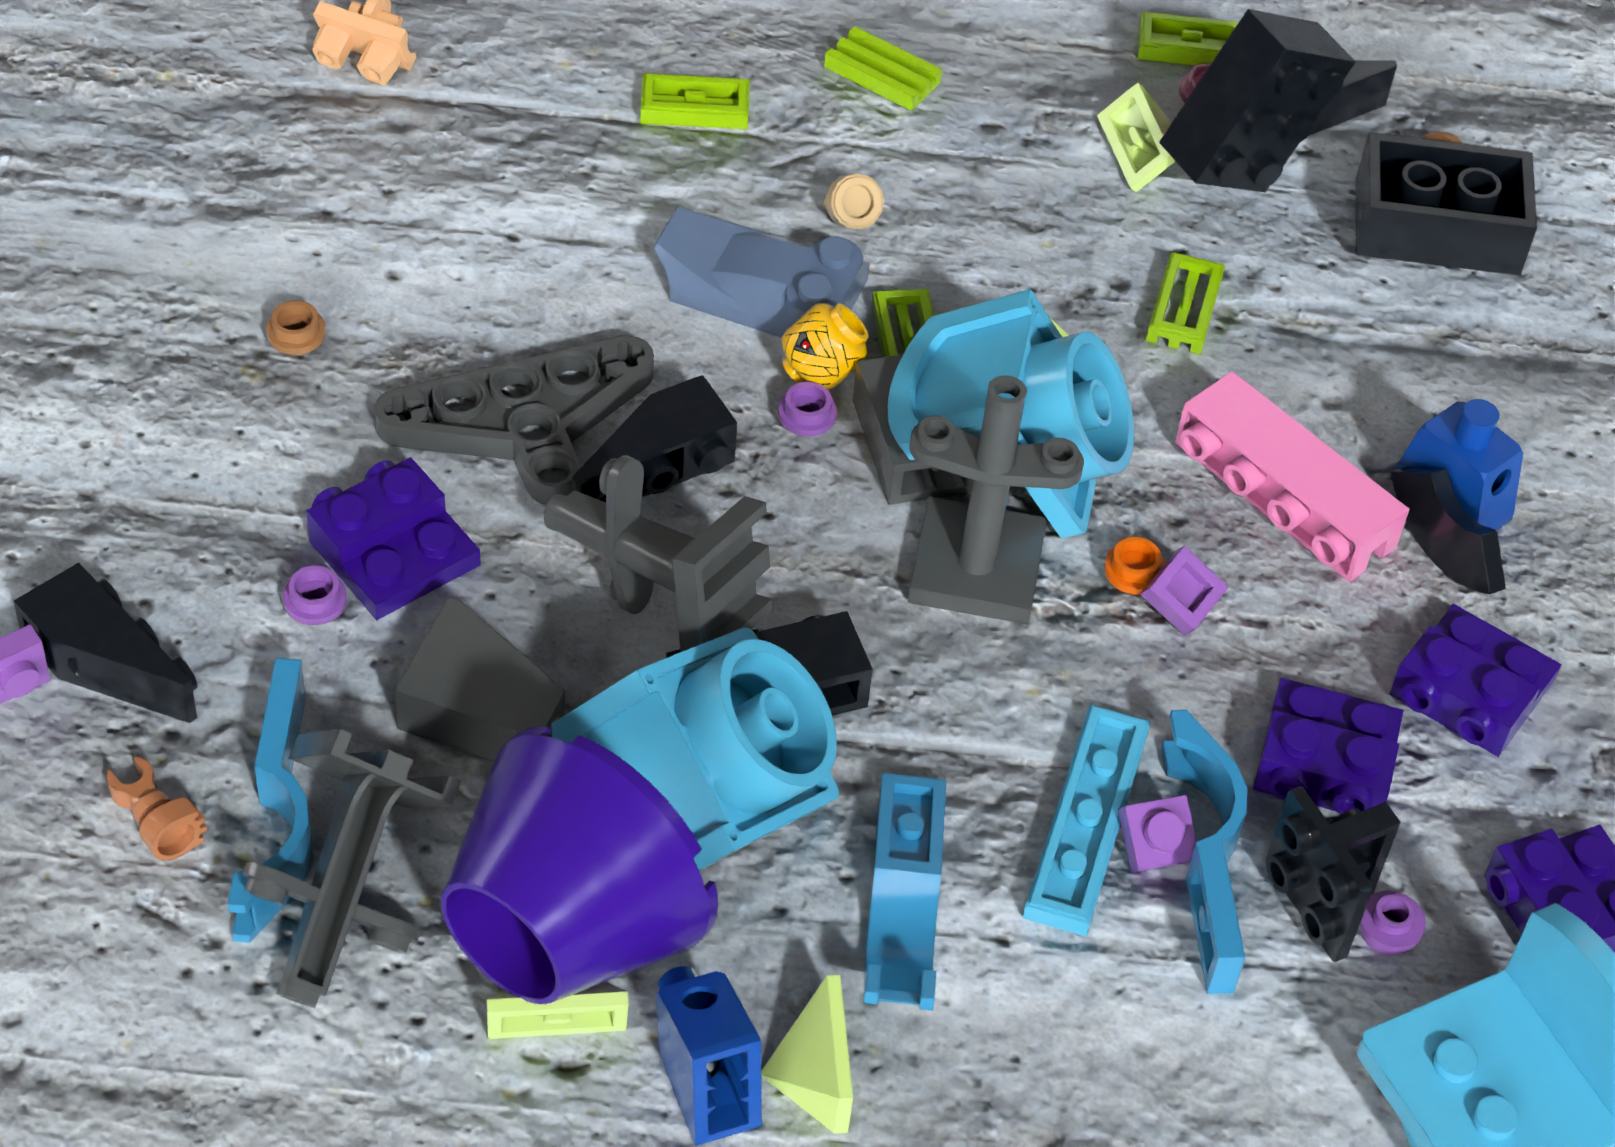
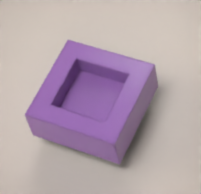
[1140,545,1229,635]
[0,624,51,704]
[1118,795,1197,873]

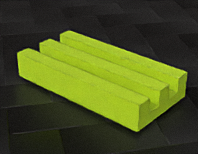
[1138,12,1239,67]
[824,26,942,111]
[640,73,750,130]
[1146,252,1225,355]
[871,289,934,357]

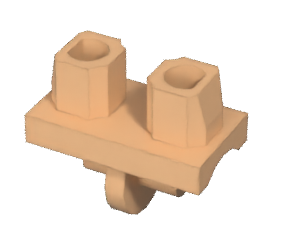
[312,0,417,86]

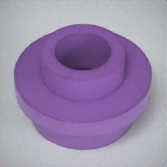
[778,381,837,437]
[283,565,347,625]
[1359,891,1426,955]

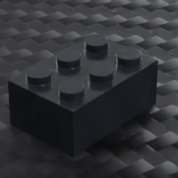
[1159,9,1356,192]
[1355,132,1537,276]

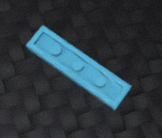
[1023,704,1151,937]

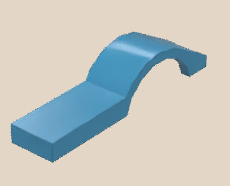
[227,658,313,943]
[1161,710,1248,994]
[864,773,947,1011]

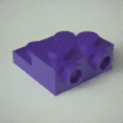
[306,457,481,621]
[1389,603,1562,757]
[1253,677,1404,814]
[1484,824,1615,953]

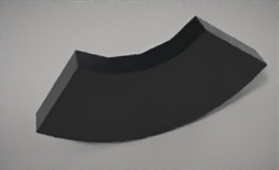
[1390,466,1506,594]

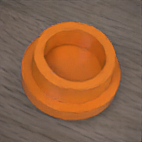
[1104,537,1165,594]

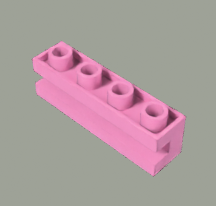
[1175,371,1410,582]

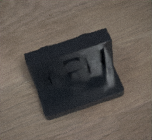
[1266,786,1401,962]

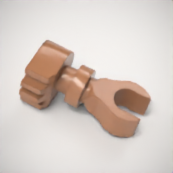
[106,757,207,861]

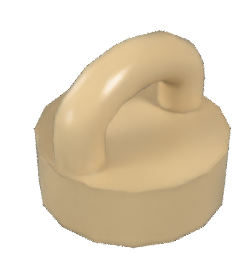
[823,173,884,230]

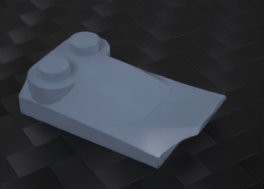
[654,206,870,338]

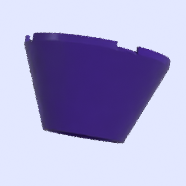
[441,727,718,1004]

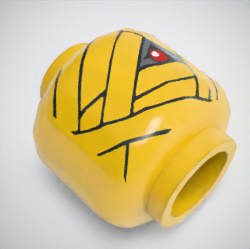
[781,303,869,389]

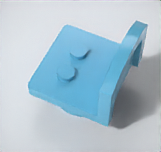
[888,289,1134,538]
[552,627,839,871]
[1357,903,1615,1147]

